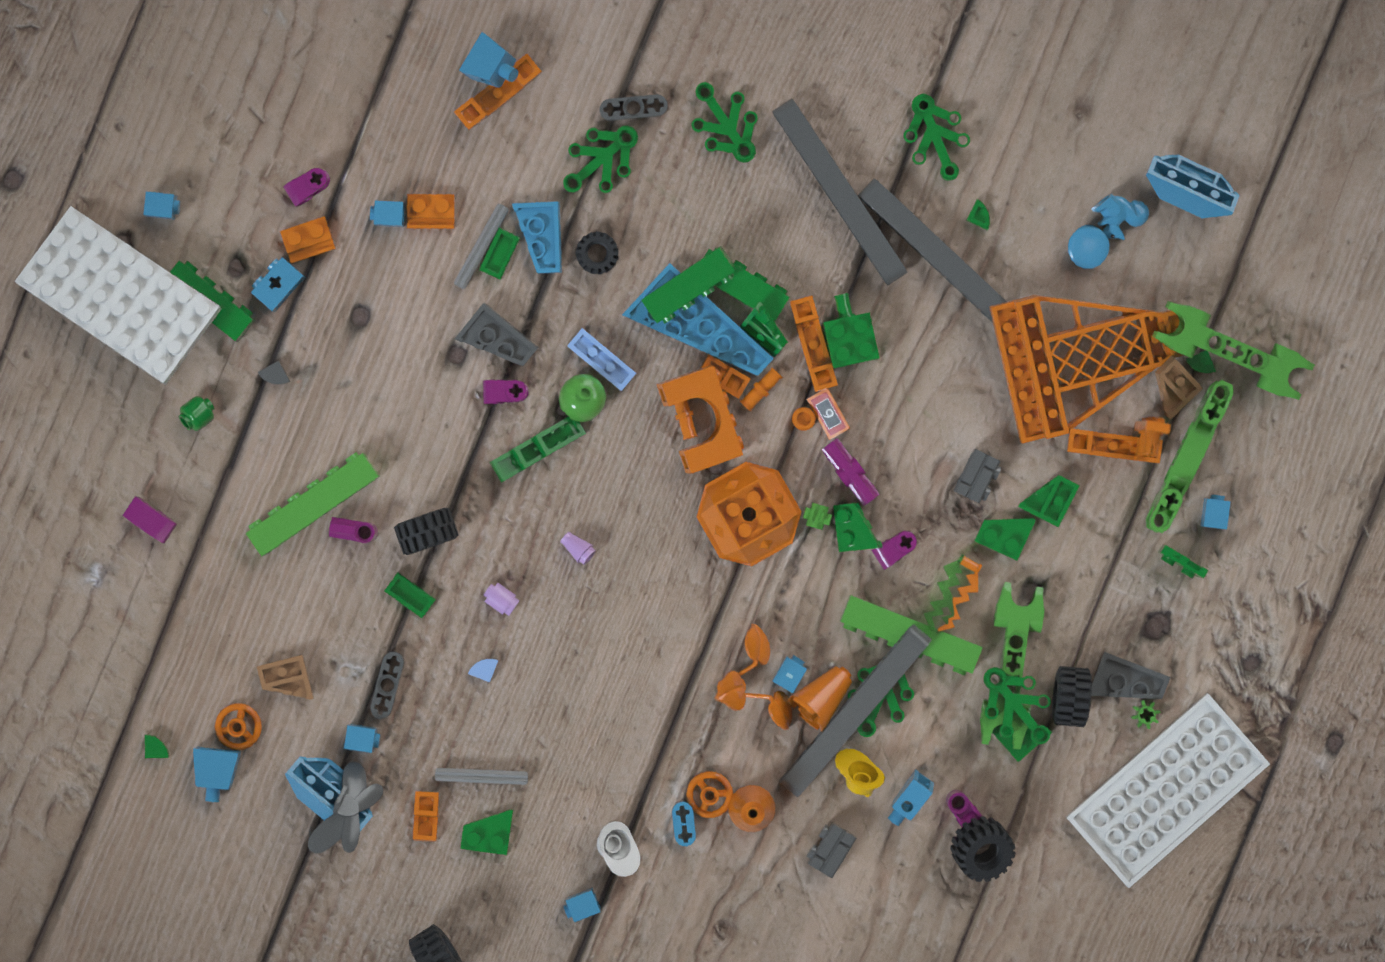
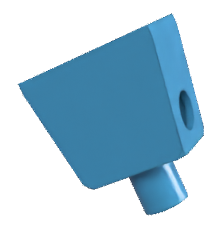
[459,32,518,88]
[193,747,241,802]
[888,769,934,826]

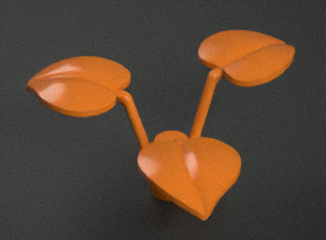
[715,624,792,730]

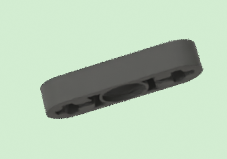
[600,94,668,121]
[371,651,404,719]

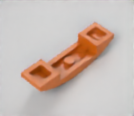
[454,54,542,130]
[790,295,838,392]
[1067,428,1163,464]

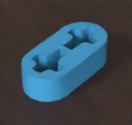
[672,801,696,846]

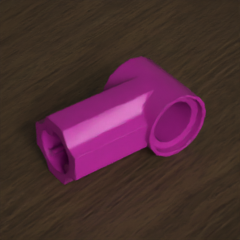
[329,517,378,543]

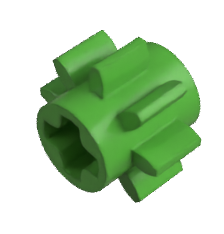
[802,503,832,530]
[1130,700,1161,729]

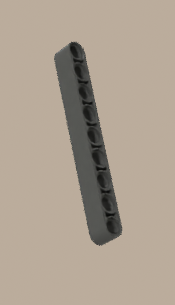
[772,98,908,286]
[858,178,1007,323]
[779,624,932,797]

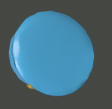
[1068,225,1109,269]

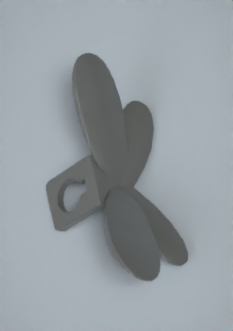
[308,762,384,853]

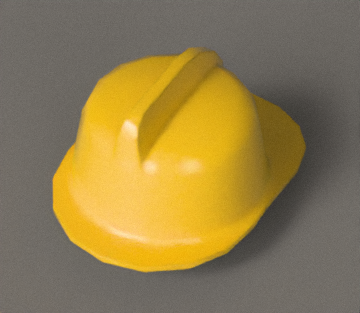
[835,748,885,797]

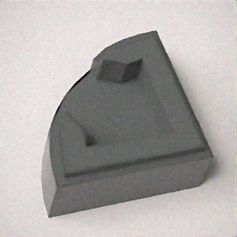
[258,361,291,384]

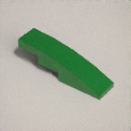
[490,417,586,483]

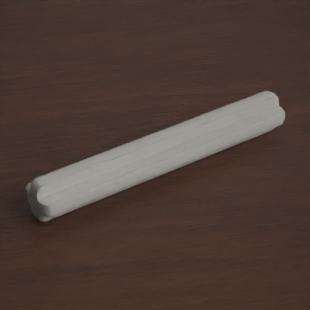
[454,204,509,289]
[435,768,528,785]

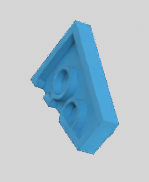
[512,201,562,274]

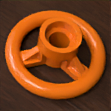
[215,703,262,750]
[686,771,733,818]

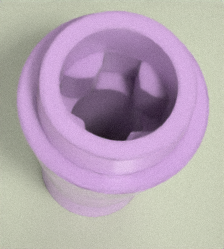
[560,532,596,565]

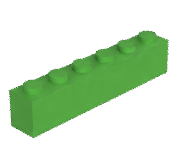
[246,452,380,557]
[840,595,983,676]

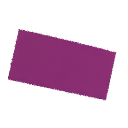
[122,496,177,544]

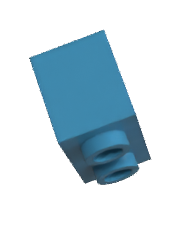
[251,257,306,312]

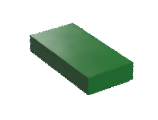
[479,228,520,280]
[384,572,436,618]

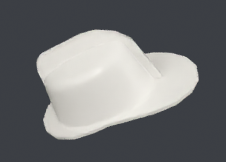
[597,821,640,877]

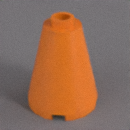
[788,666,852,731]
[728,785,775,832]

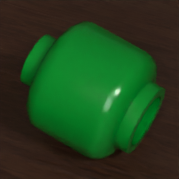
[178,396,215,431]

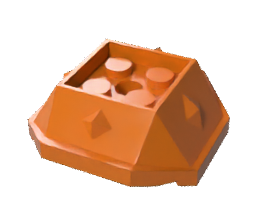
[696,462,802,567]

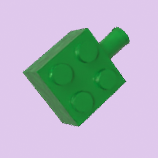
[823,293,880,369]

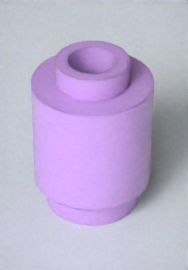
[484,583,519,616]

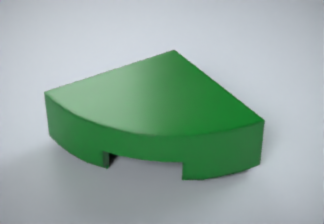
[966,199,990,231]
[1185,350,1216,374]
[145,734,169,758]

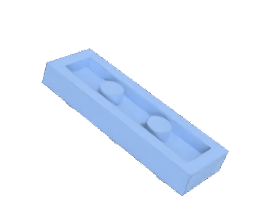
[567,328,636,391]

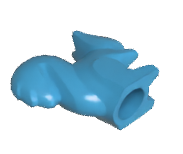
[1091,194,1149,240]

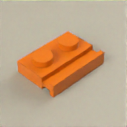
[407,194,455,229]
[280,216,336,264]

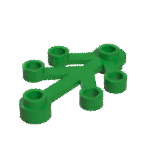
[691,82,758,163]
[903,94,970,181]
[563,126,638,194]
[847,665,914,737]
[983,667,1051,744]

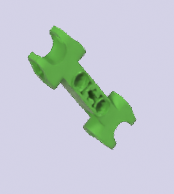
[1152,301,1315,400]
[1145,380,1233,533]
[980,582,1045,750]

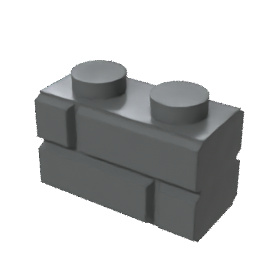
[953,449,1002,504]
[806,822,857,878]

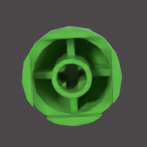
[559,374,606,422]

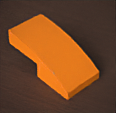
[699,354,750,399]
[413,791,439,842]

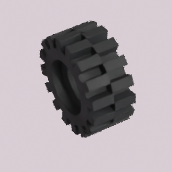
[576,231,619,275]

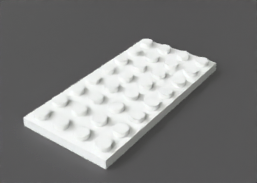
[15,206,221,385]
[1066,693,1270,888]

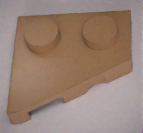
[1155,356,1203,420]
[257,655,314,700]

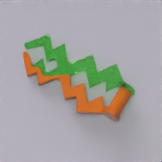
[924,553,983,632]

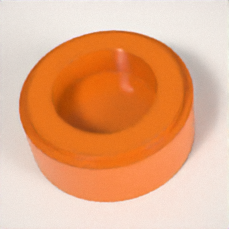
[792,407,816,431]

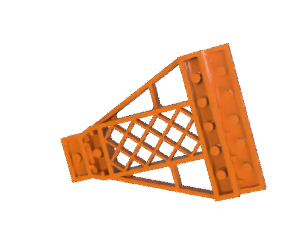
[989,295,1184,444]

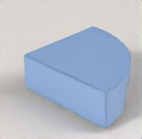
[468,659,499,682]

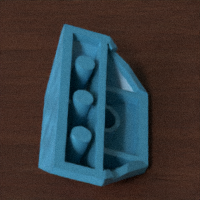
[1146,155,1240,218]
[285,756,373,831]

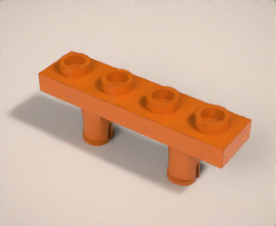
[1134,416,1171,457]

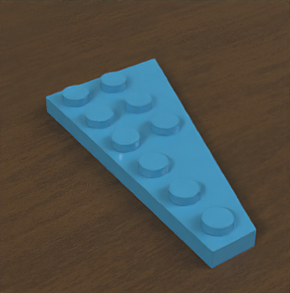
[622,263,774,376]

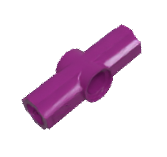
[822,438,880,506]

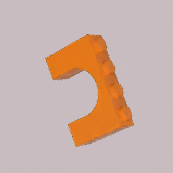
[656,366,744,474]

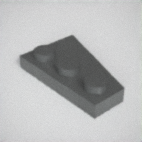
[455,303,539,366]
[1091,652,1170,699]

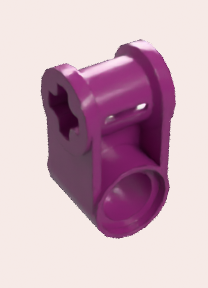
[283,168,330,207]
[483,380,529,404]
[871,531,917,570]
[946,790,983,827]

